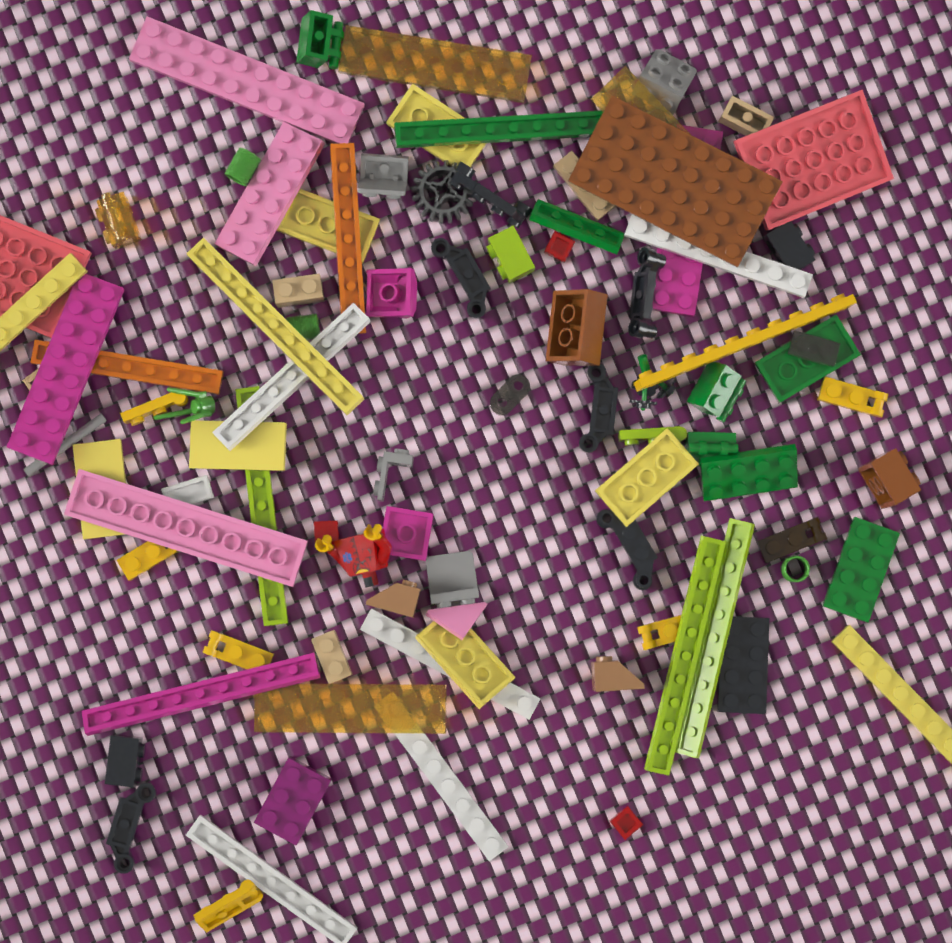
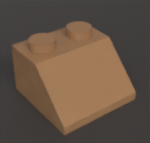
[366,580,421,618]
[591,656,645,692]

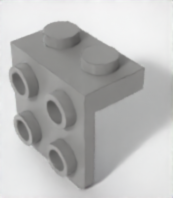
[631,49,697,117]
[357,153,409,199]
[373,449,414,502]
[426,551,479,608]

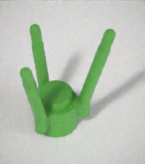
[154,387,215,424]

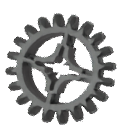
[412,160,473,224]

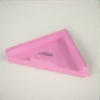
[426,602,487,640]

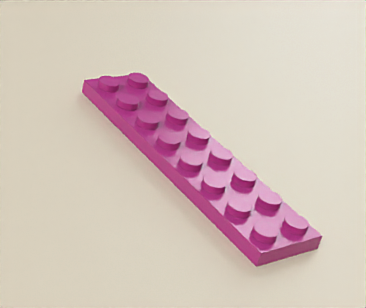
[652,124,723,317]
[7,274,125,465]

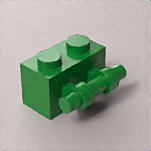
[296,10,345,69]
[686,362,746,423]
[686,432,738,467]

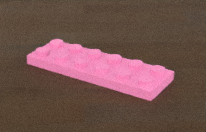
[214,122,325,266]

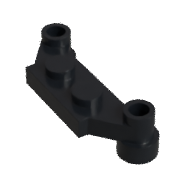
[449,161,533,229]
[431,238,491,319]
[628,247,666,339]
[579,363,618,453]
[596,509,658,590]
[106,783,157,874]

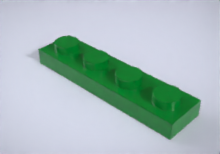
[529,199,625,255]

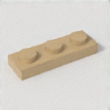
[553,151,616,221]

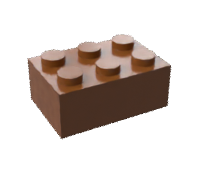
[545,289,608,366]
[857,448,921,509]

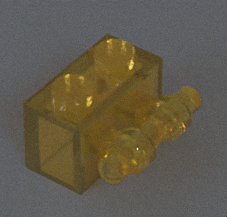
[95,191,142,249]

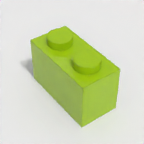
[486,225,535,284]

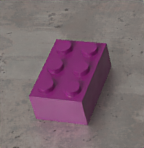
[254,756,332,846]

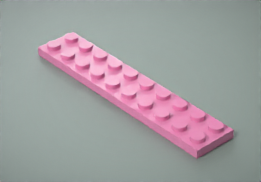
[129,16,365,144]
[64,469,308,587]

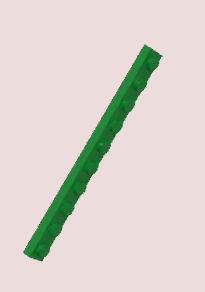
[394,110,604,148]

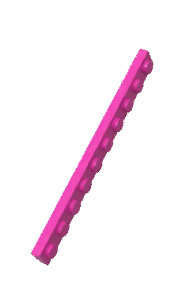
[82,653,320,736]

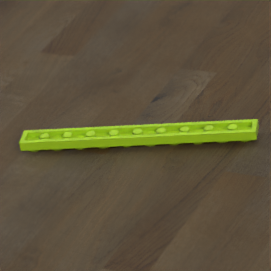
[235,386,288,626]
[675,518,755,758]
[644,535,726,775]

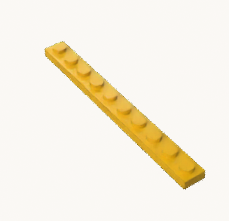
[634,293,857,392]

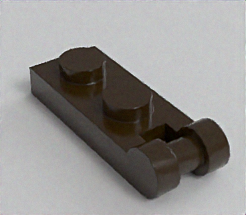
[756,516,828,563]

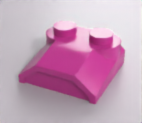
[365,268,417,319]

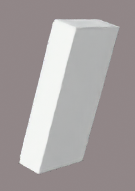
[161,475,214,505]

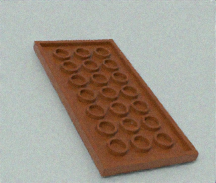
[568,96,783,268]

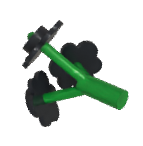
[629,354,677,411]

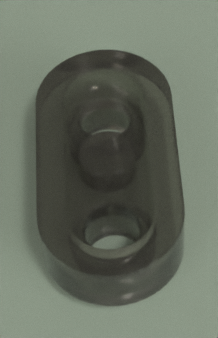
[490,374,530,416]

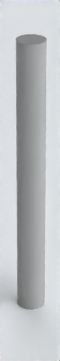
[23,413,107,477]

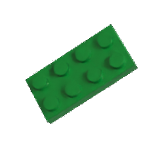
[754,314,861,404]
[700,444,798,501]
[822,517,900,623]

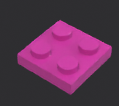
[383,506,434,561]

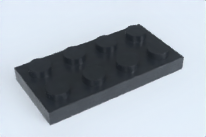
[717,617,769,714]

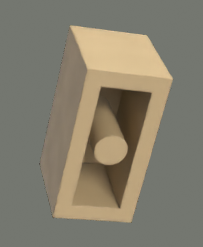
[718,96,774,136]
[272,274,324,308]
[311,630,353,684]

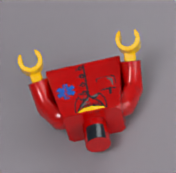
[315,524,392,588]

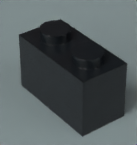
[763,221,816,270]
[105,734,146,787]

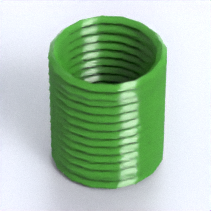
[225,147,261,186]
[286,313,320,340]
[781,556,810,582]

